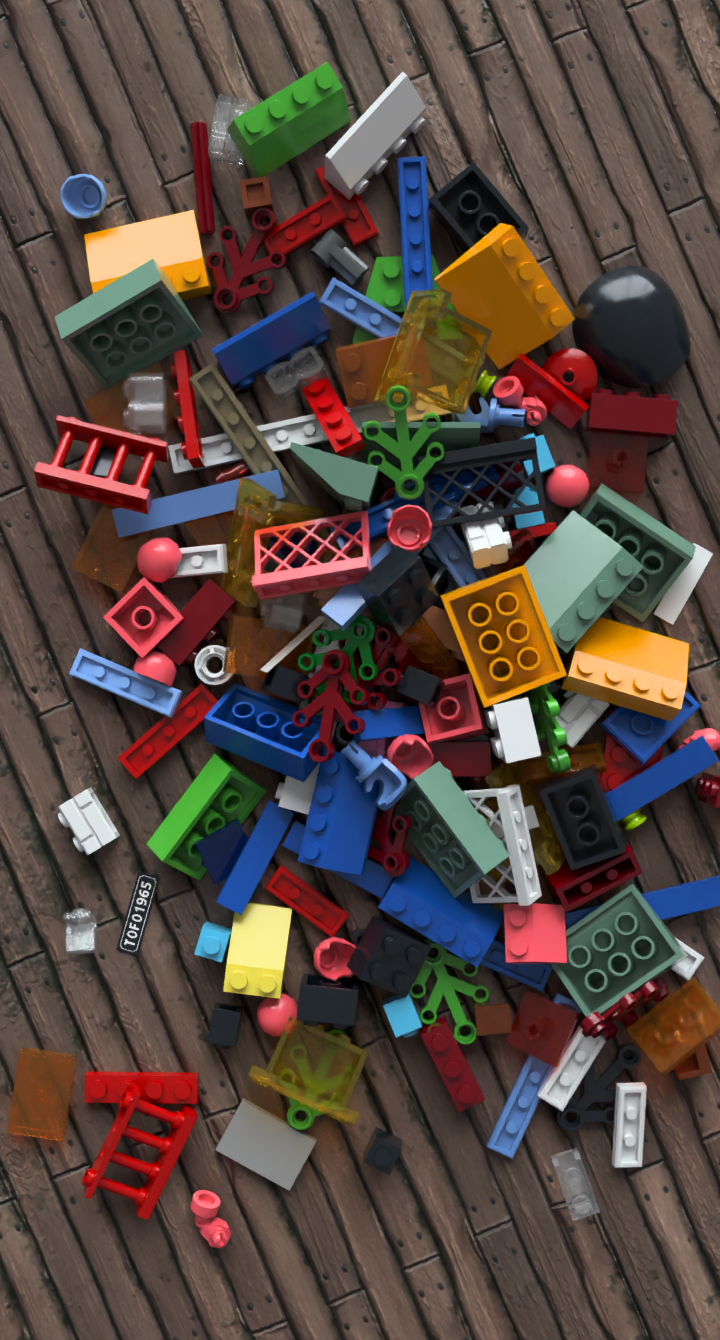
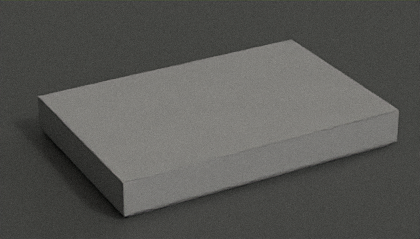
[215,1098,317,1191]

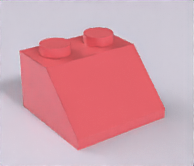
[103,577,184,658]
[419,673,489,743]
[504,903,567,965]

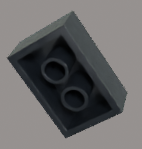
[428,162,529,252]
[539,764,627,871]

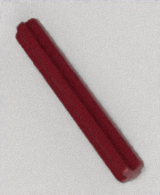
[190,121,215,235]

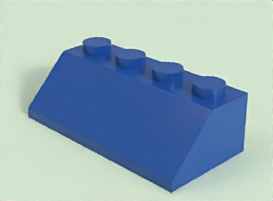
[212,291,332,390]
[204,683,324,782]
[298,749,380,875]
[378,855,504,967]

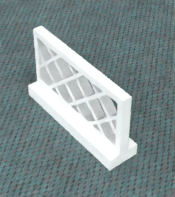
[464,784,542,906]

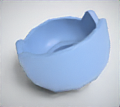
[60,174,107,219]

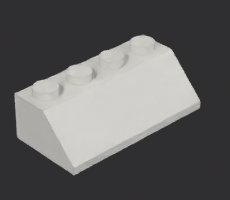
[324,72,426,200]

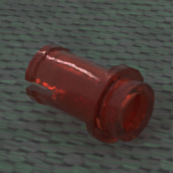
[214,459,252,484]

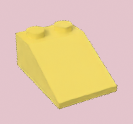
[223,902,292,999]

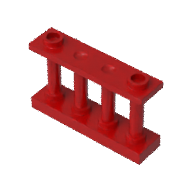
[34,415,169,515]
[82,1083,198,1220]

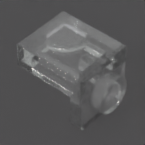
[63,909,97,955]

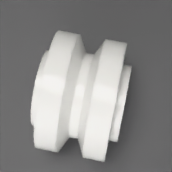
[194,645,236,685]

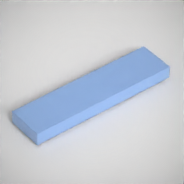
[69,648,183,718]

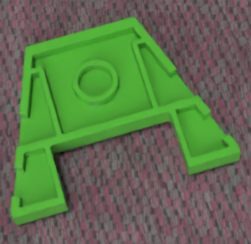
[353,255,463,344]

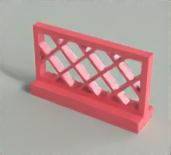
[252,510,373,600]

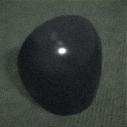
[572,265,691,388]

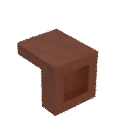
[239,176,274,219]
[473,1001,512,1036]
[667,1038,712,1080]

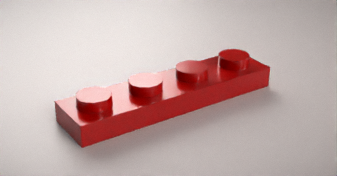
[171,350,205,468]
[302,377,366,458]
[118,683,219,779]
[84,1072,199,1104]

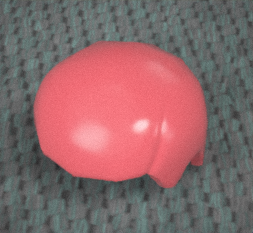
[544,465,590,508]
[387,504,432,553]
[137,537,182,583]
[133,650,177,686]
[386,734,434,779]
[313,937,356,981]
[257,993,300,1037]

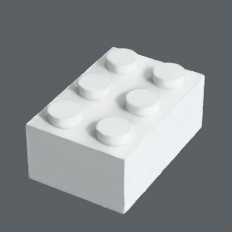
[484,696,541,763]

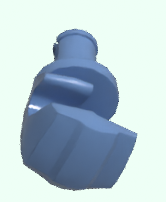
[451,390,525,434]
[341,739,407,811]

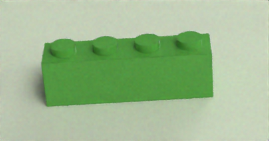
[227,62,351,177]
[147,753,267,880]

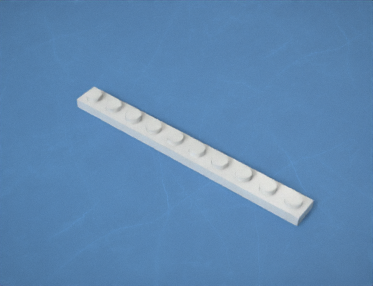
[168,385,451,475]

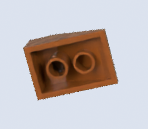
[335,329,433,408]

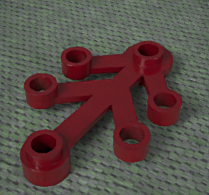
[207,207,287,314]
[334,626,402,723]
[293,649,370,763]
[367,798,412,877]
[580,977,670,1041]

